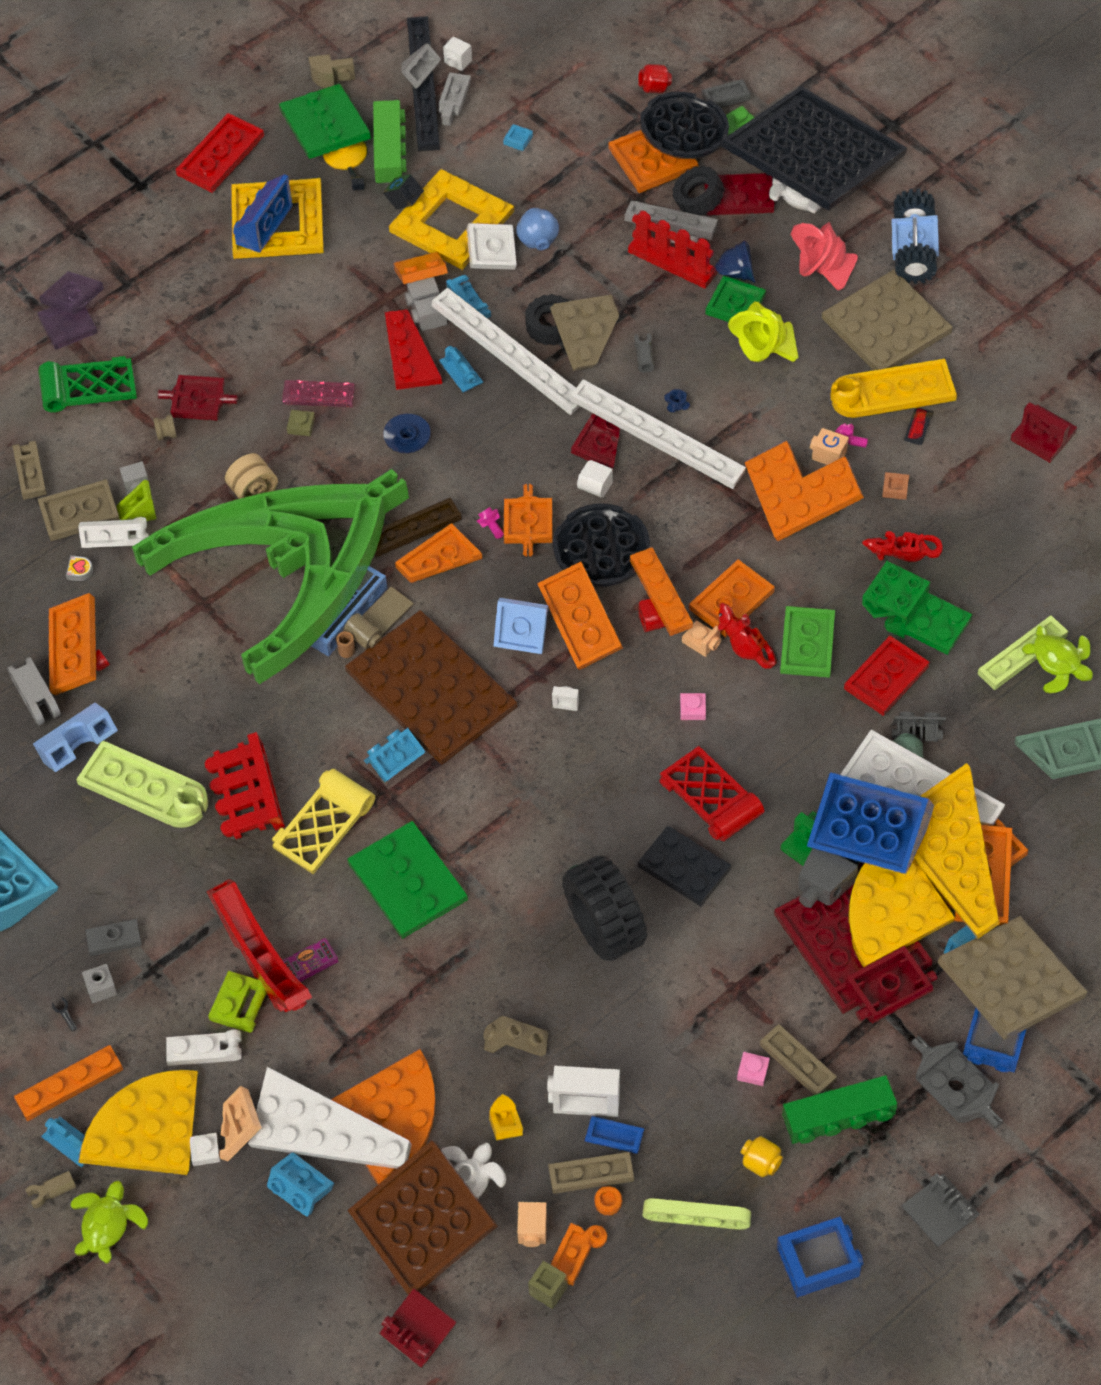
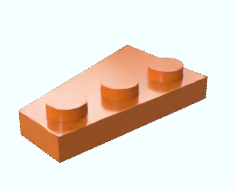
[395,523,482,583]

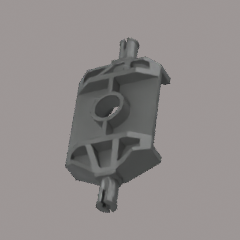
[911,1036,1003,1129]

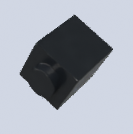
[383,174,424,210]

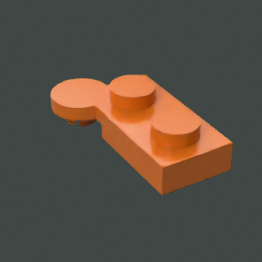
[551,1223,607,1286]

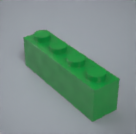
[782,1075,897,1144]

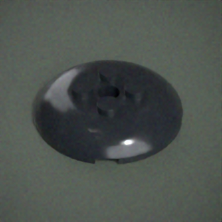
[640,91,729,159]
[553,503,650,587]

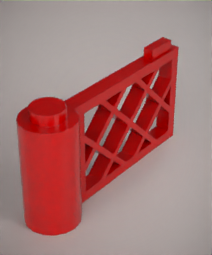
[659,746,765,842]

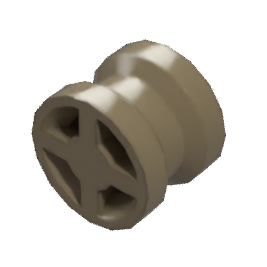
[153,414,177,441]

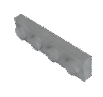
[625,201,718,240]

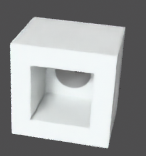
[443,37,472,71]

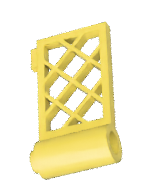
[272,769,375,874]

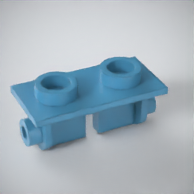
[439,346,483,392]
[41,1117,85,1168]

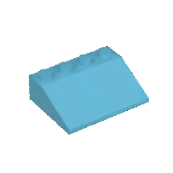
[0,830,58,931]

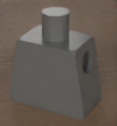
[799,848,858,908]

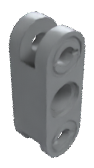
[7,657,61,726]

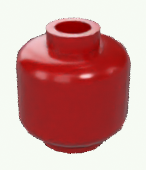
[638,64,672,94]

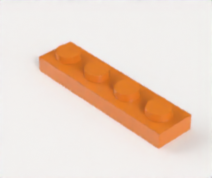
[630,547,693,636]
[14,1045,123,1122]

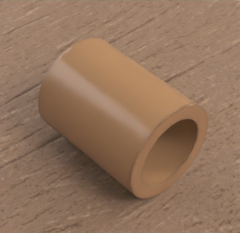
[336,631,355,658]

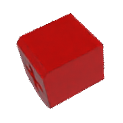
[639,599,665,633]

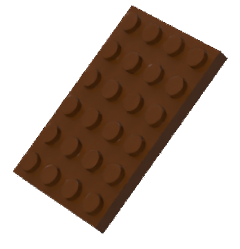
[345,610,517,765]

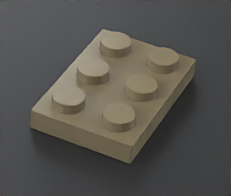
[38,479,120,542]

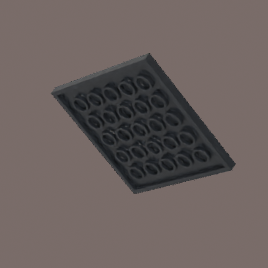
[721,86,907,211]

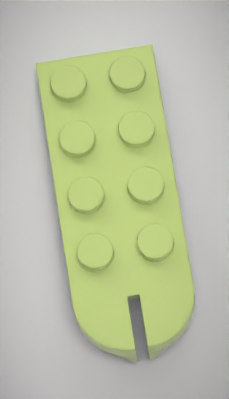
[76,741,208,828]

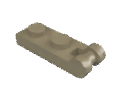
[12,440,47,500]

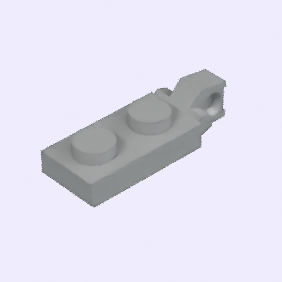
[439,72,471,126]

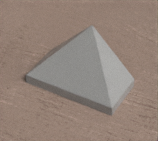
[401,43,441,89]

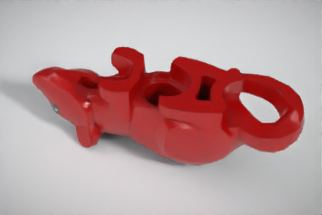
[862,531,943,562]
[718,603,777,669]

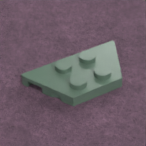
[1014,718,1101,779]

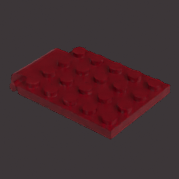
[774,863,938,1024]

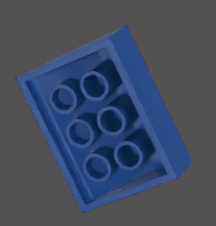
[807,772,934,874]

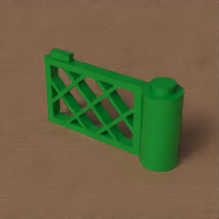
[38,356,137,413]

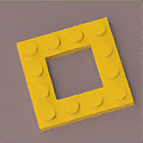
[389,169,514,270]
[231,178,324,259]

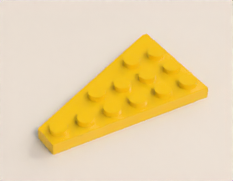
[914,763,999,939]

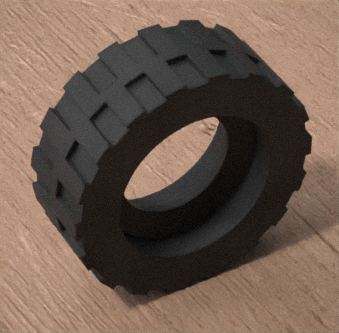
[672,166,725,215]
[525,294,569,345]

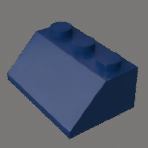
[233,174,293,253]

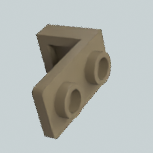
[483,1016,548,1057]

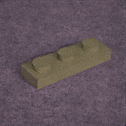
[760,1024,837,1095]
[548,1152,634,1194]

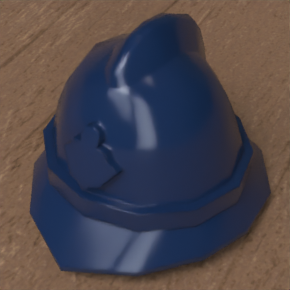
[715,240,756,283]

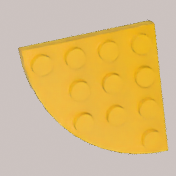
[848,859,955,968]
[78,1070,198,1175]

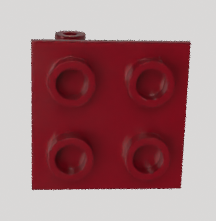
[379,1289,457,1368]

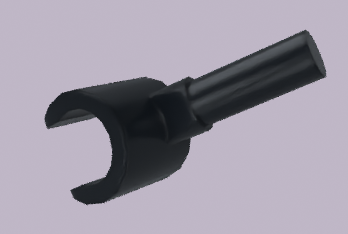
[347,166,365,191]
[52,997,78,1032]

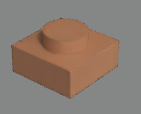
[882,472,909,500]

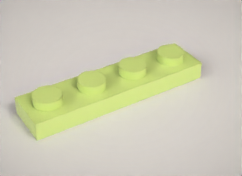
[978,616,1068,690]

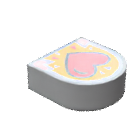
[66,556,93,581]

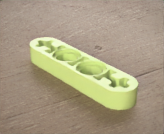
[643,1199,751,1229]

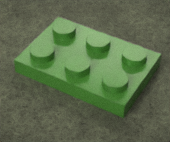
[780,606,835,678]

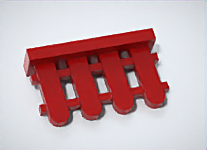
[628,210,717,289]
[205,732,285,839]

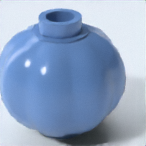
[516,208,559,250]

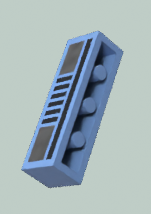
[311,566,387,657]

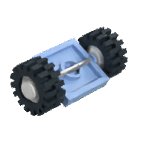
[892,189,939,284]

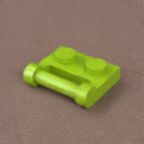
[208,971,267,1032]

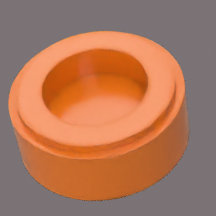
[594,1186,622,1215]

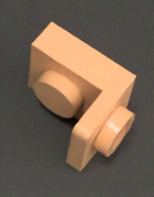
[682,620,721,657]

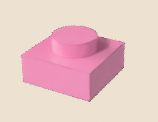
[680,693,706,720]
[737,1052,770,1086]

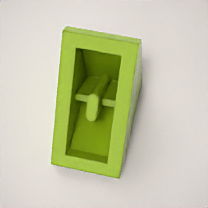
[116,479,157,521]

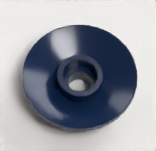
[383,414,431,453]

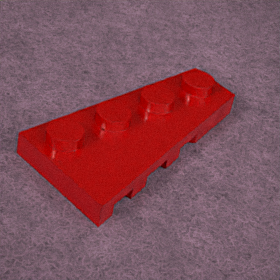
[385,309,442,390]

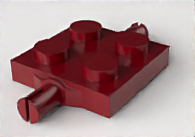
[158,375,238,421]

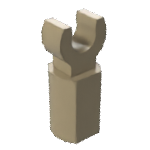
[26,1170,76,1208]

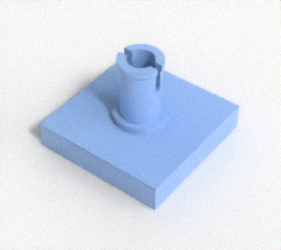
[494,598,548,654]

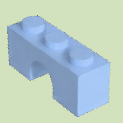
[33,703,118,772]

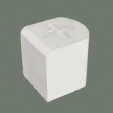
[577,460,613,498]

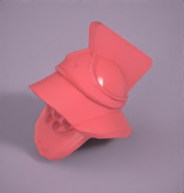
[791,222,858,290]

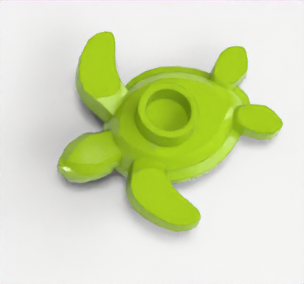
[1022,626,1093,694]
[71,1181,148,1264]

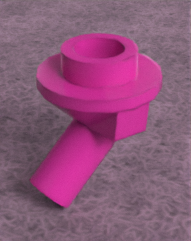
[835,423,868,448]
[477,507,504,539]

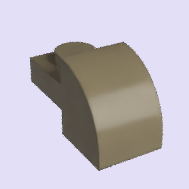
[308,54,355,88]

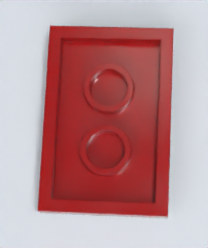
[844,636,930,716]

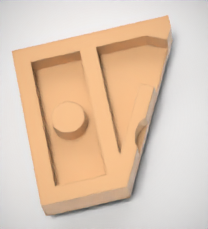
[219,1086,261,1161]

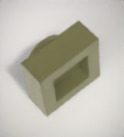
[287,410,315,437]

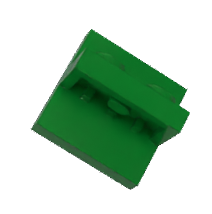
[780,811,817,866]

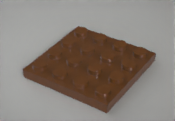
[347,1140,498,1295]

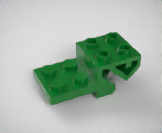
[862,561,972,655]

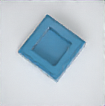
[503,124,533,151]

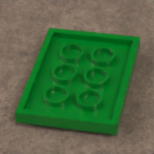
[279,83,371,159]
[347,821,468,939]

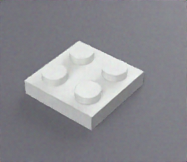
[467,223,517,270]

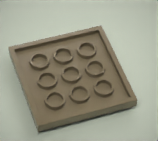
[822,270,953,370]
[937,916,1087,1040]

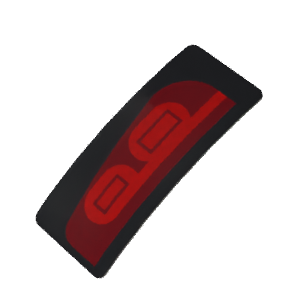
[904,407,934,446]

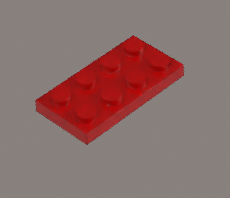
[176,113,264,193]

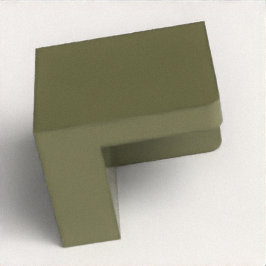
[528,1260,568,1309]

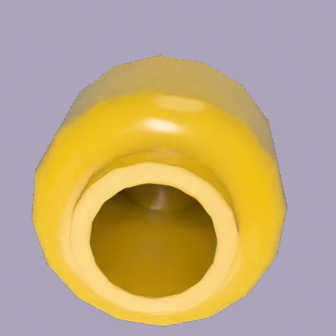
[741,1136,783,1177]

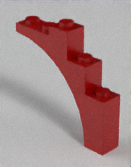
[206,879,312,1012]

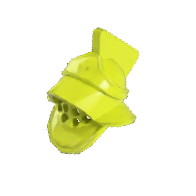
[728,301,798,362]

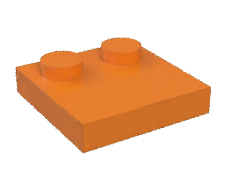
[393,252,448,284]

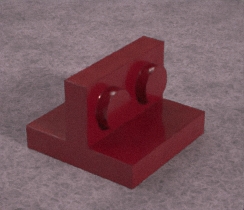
[1010,402,1077,463]

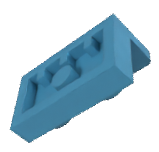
[364,728,425,783]
[267,1152,334,1217]

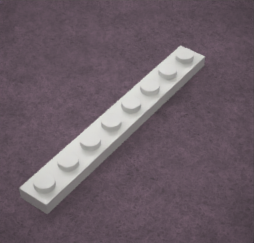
[431,288,581,415]
[570,379,746,489]

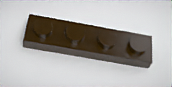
[374,497,462,558]

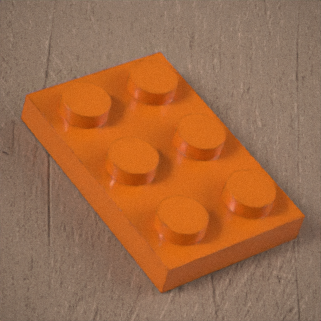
[689,559,775,637]

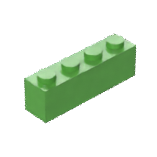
[373,100,406,183]

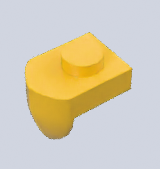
[489,1094,523,1140]

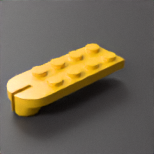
[830,359,957,418]

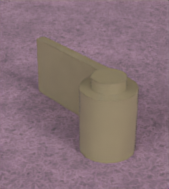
[343,586,414,650]

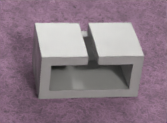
[404,277,447,331]

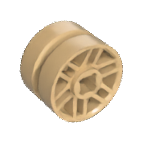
[225,453,278,499]

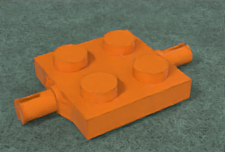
[504,484,552,557]

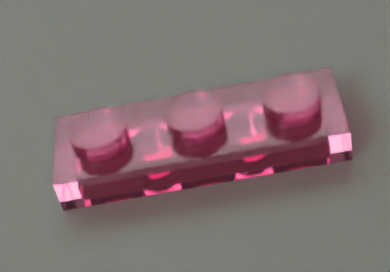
[282,380,355,407]

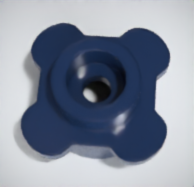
[664,389,690,413]

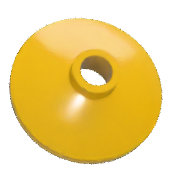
[323,141,367,170]

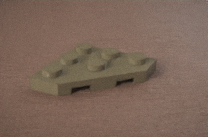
[550,294,619,371]

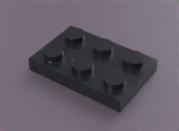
[638,826,731,907]

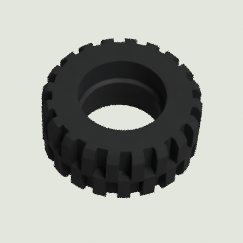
[562,855,647,961]

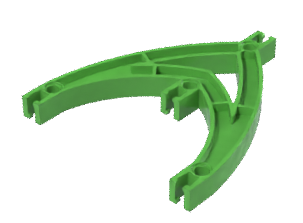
[132,469,409,685]

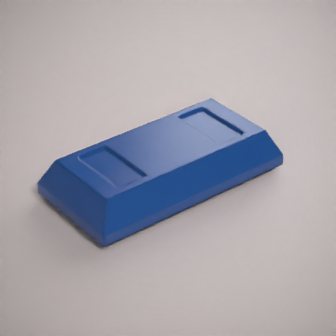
[585,1116,644,1154]

